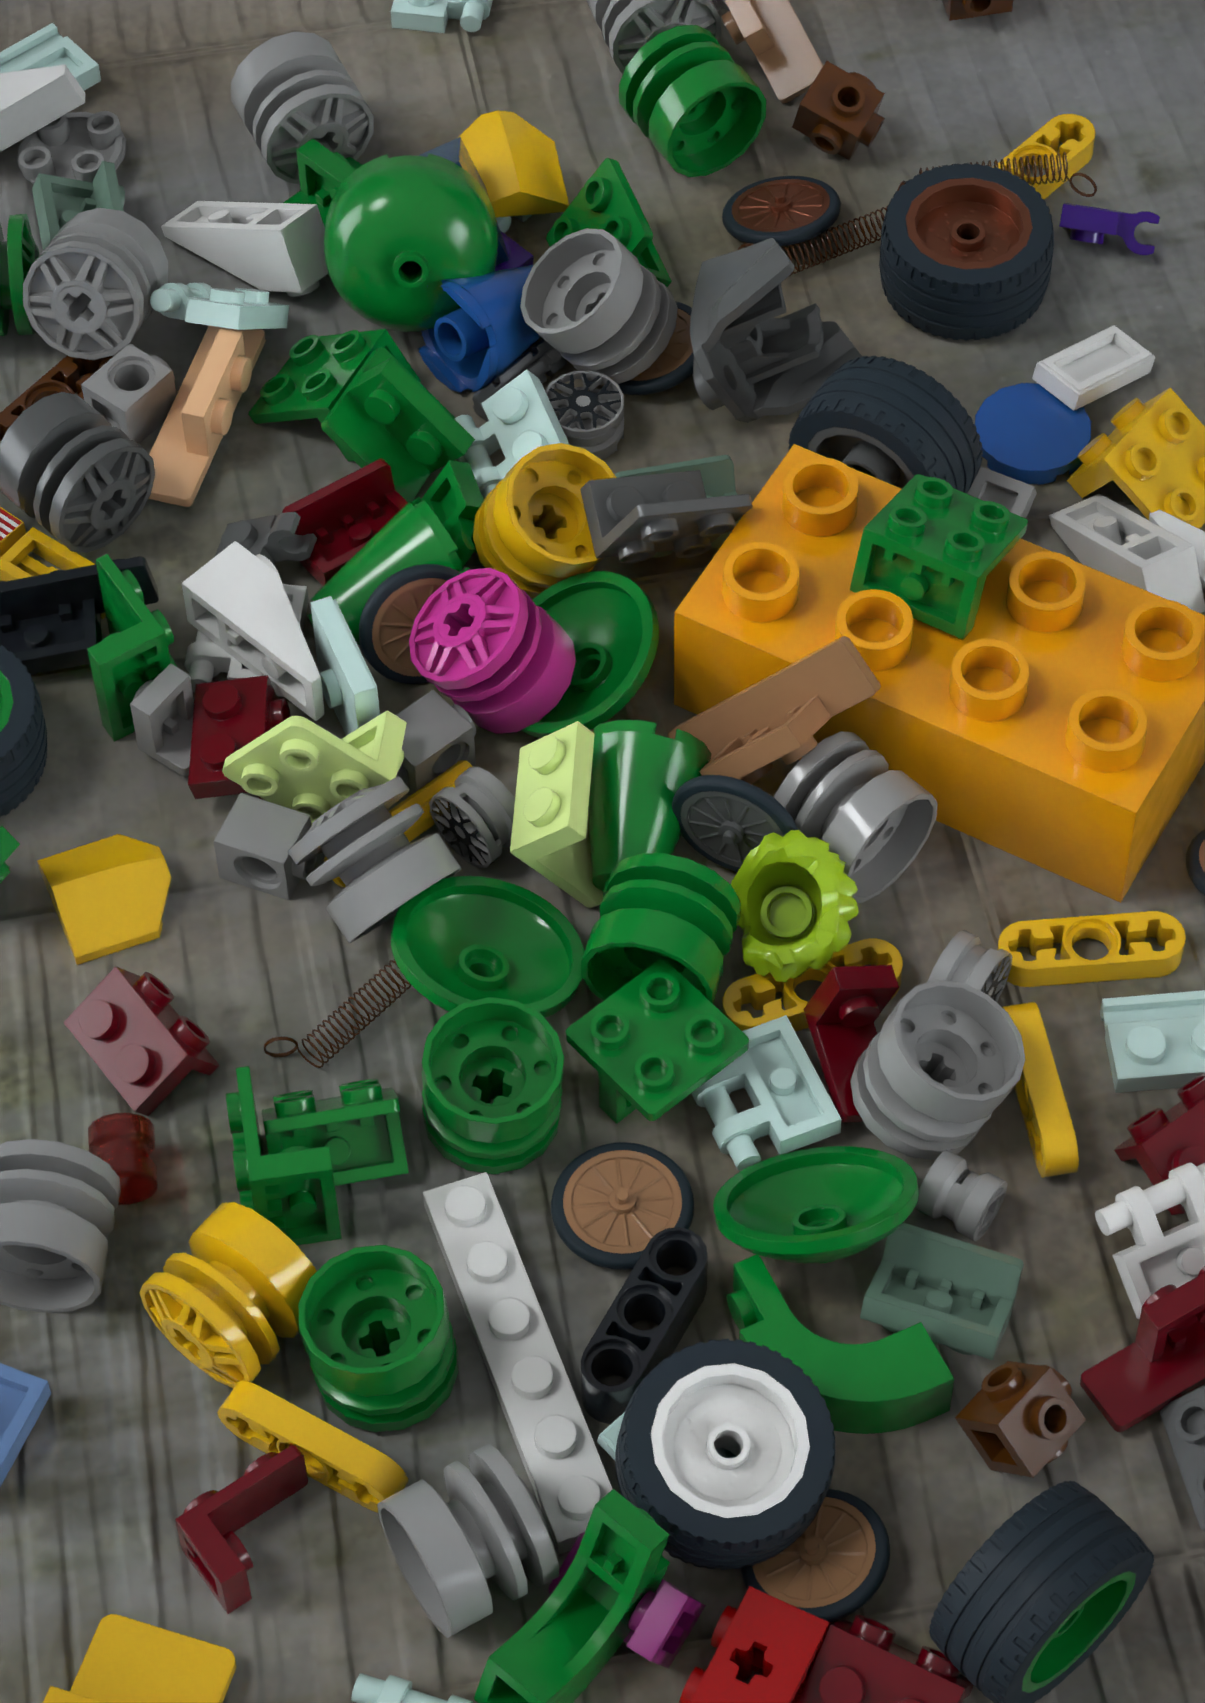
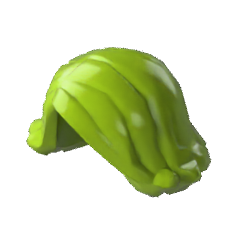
[731,830,859,982]

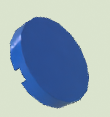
[975,383,1091,485]

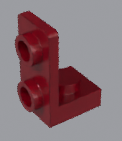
[803,965,899,1123]
[175,1444,308,1614]

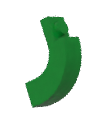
[727,1255,954,1434]
[474,1489,670,1703]

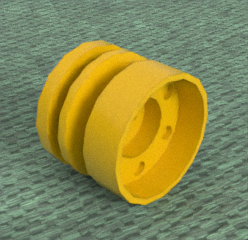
[473,443,617,598]
[139,1202,317,1389]

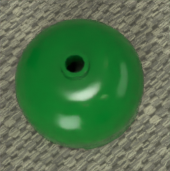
[324,153,498,332]

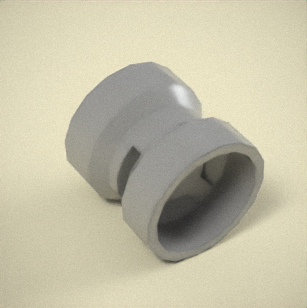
[915,1150,1008,1242]

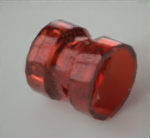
[88,1113,158,1205]

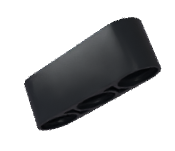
[580,1227,708,1424]

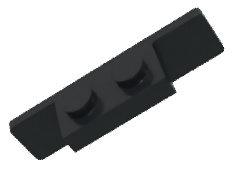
[0,556,159,675]

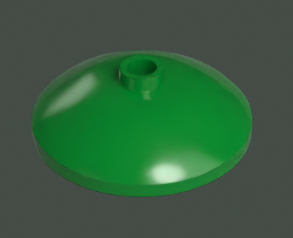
[521,571,659,738]
[391,876,584,1018]
[713,1146,919,1263]

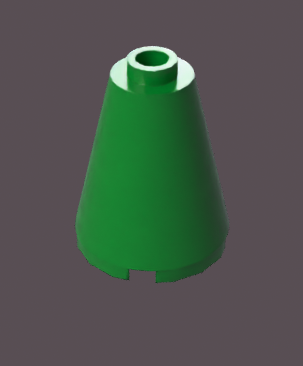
[306,497,470,645]
[588,720,712,897]

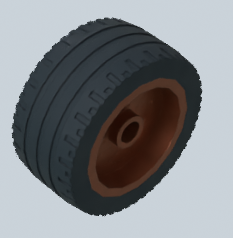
[879,163,1054,341]

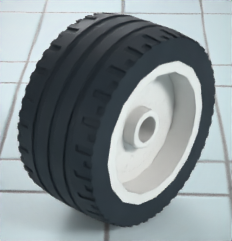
[615,1339,835,1570]

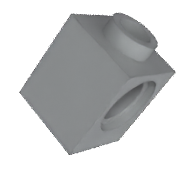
[81,343,176,444]
[396,690,476,796]
[214,793,318,900]

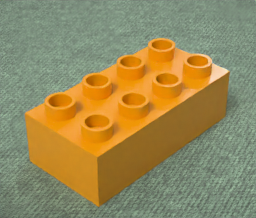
[674,444,1205,903]

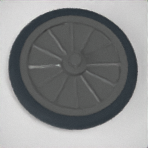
[672,775,798,872]

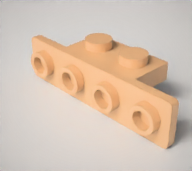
[148,326,266,507]

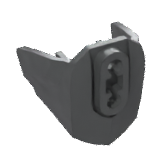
[690,238,862,423]

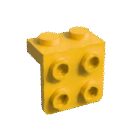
[1067,387,1205,529]
[43,1614,236,1703]

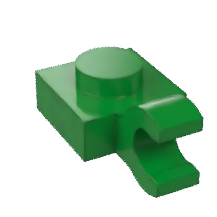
[421,460,485,568]

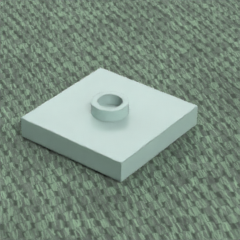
[310,596,380,736]

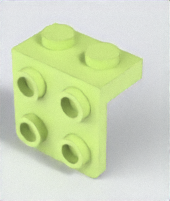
[222,710,407,825]
[510,721,603,908]

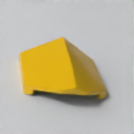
[458,110,569,218]
[37,834,172,965]

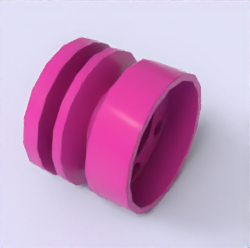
[409,568,576,734]

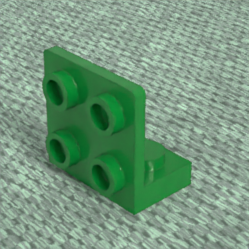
[248,329,421,462]
[850,474,1028,640]
[87,554,177,742]
[226,1066,342,1246]

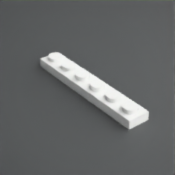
[423,1172,612,1555]

